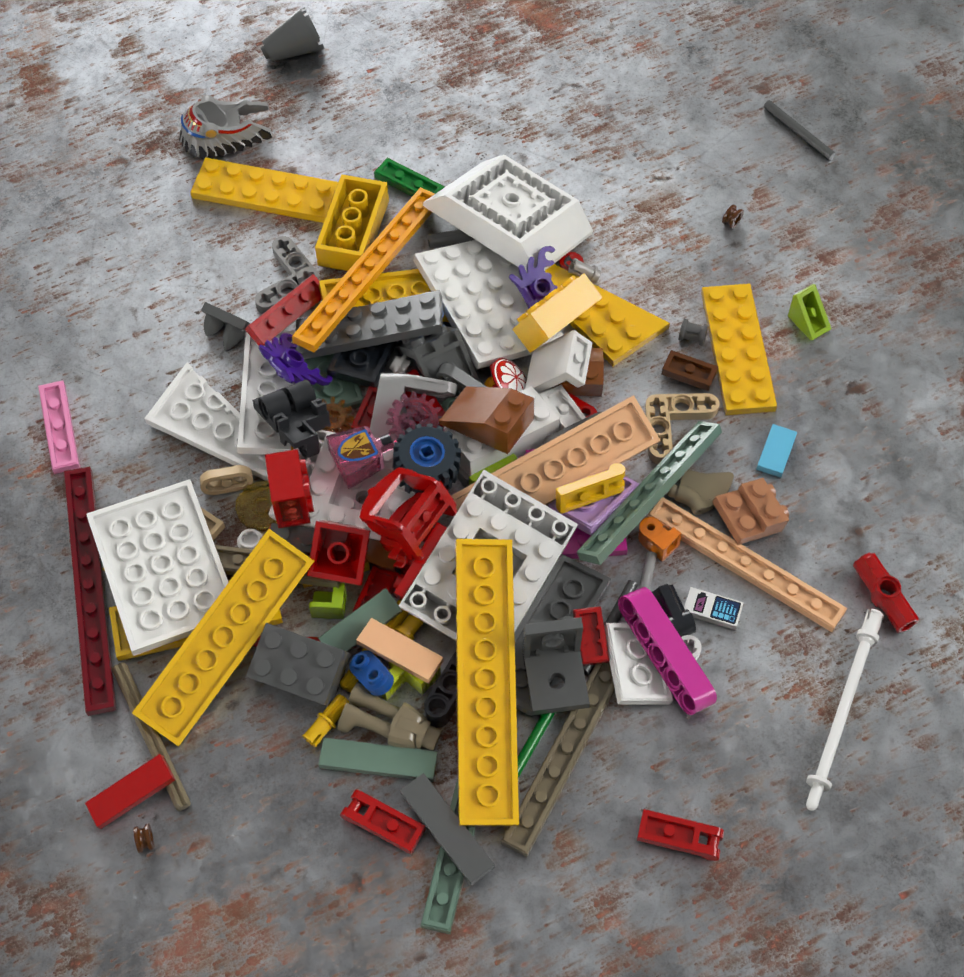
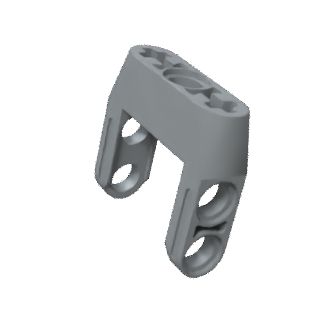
[369,373,457,446]

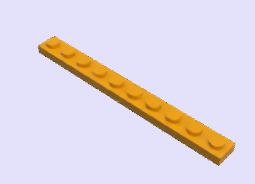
[292,187,435,353]

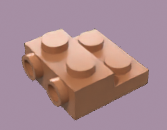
[712,478,789,545]

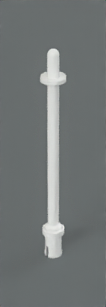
[806,609,884,811]

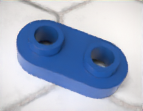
[349,651,394,696]

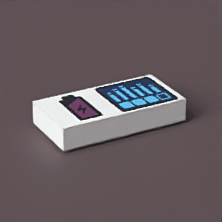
[684,587,744,630]

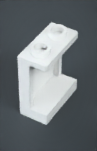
[525,330,593,395]

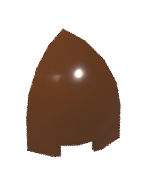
[366,538,397,572]

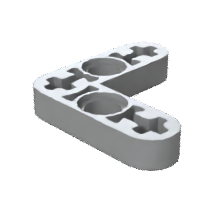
[255,236,320,314]

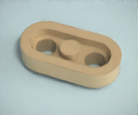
[200,465,253,495]

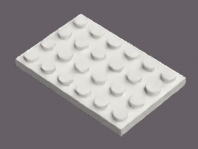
[413,240,563,369]
[86,479,229,656]

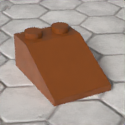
[439,386,534,454]

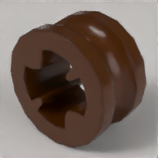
[722,205,744,229]
[133,823,155,853]

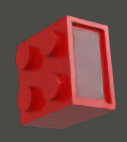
[265,449,314,528]

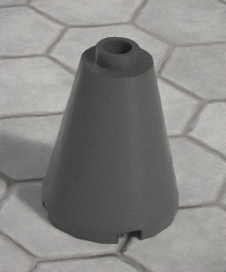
[260,7,325,62]

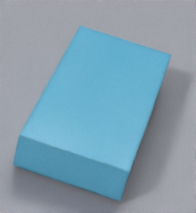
[756,424,797,478]

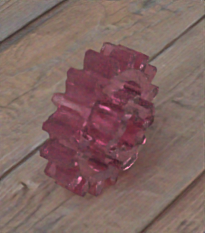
[386,392,441,442]

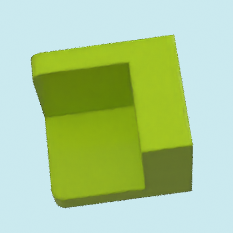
[309,583,347,619]

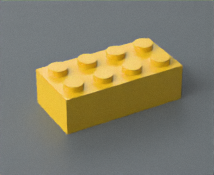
[315,174,389,271]

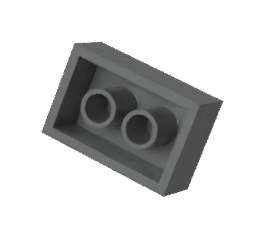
[246,623,351,706]

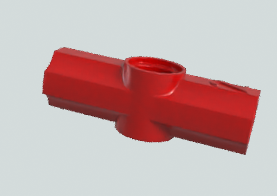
[853,552,920,633]

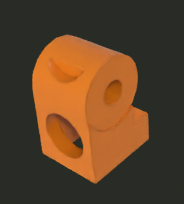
[638,517,682,562]

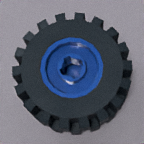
[392,424,461,494]

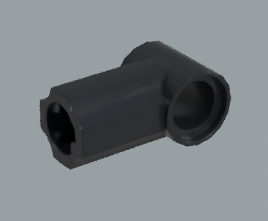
[652,584,696,637]

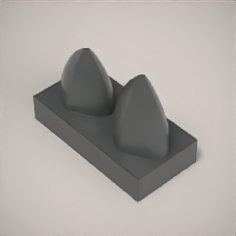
[201,302,250,351]

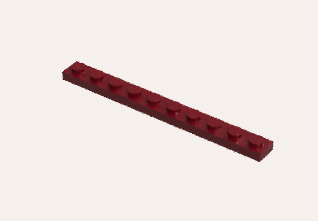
[64,466,116,716]

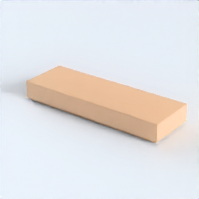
[356,618,444,684]

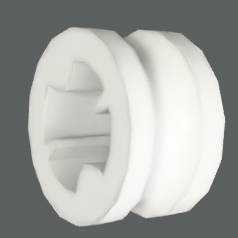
[681,635,702,660]

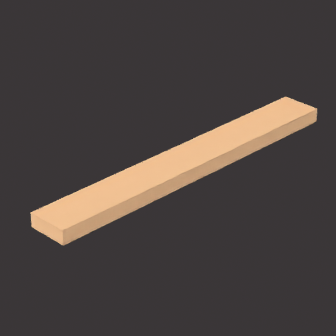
[647,497,847,632]

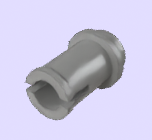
[568,258,601,284]

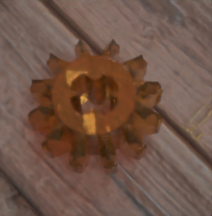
[322,396,354,435]

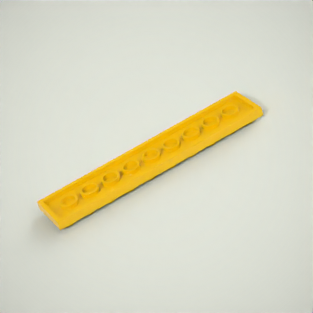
[455,539,519,826]

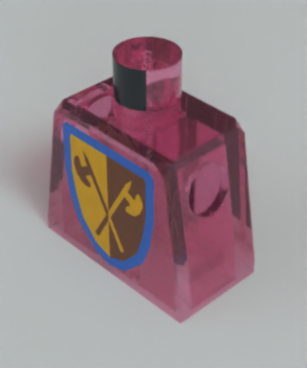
[326,426,394,489]

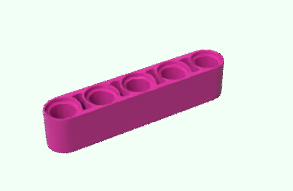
[618,587,717,715]

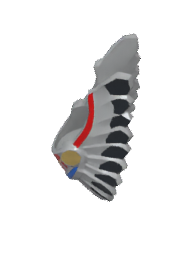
[179,95,273,159]

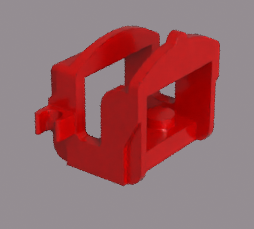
[359,467,458,568]

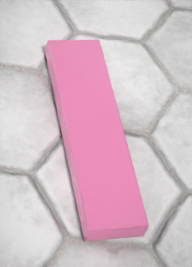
[38,380,80,474]

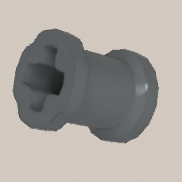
[678,318,709,346]

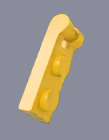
[556,463,625,514]

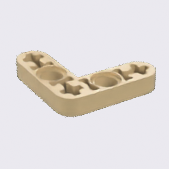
[644,393,720,464]

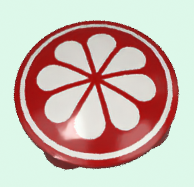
[490,358,527,392]

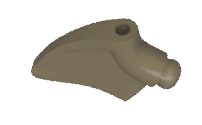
[667,469,734,516]

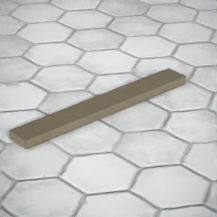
[501,662,615,857]

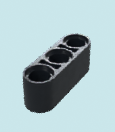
[424,651,457,728]

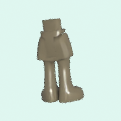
[337,681,442,751]

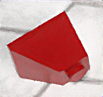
[307,520,371,585]

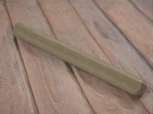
[112,662,191,811]

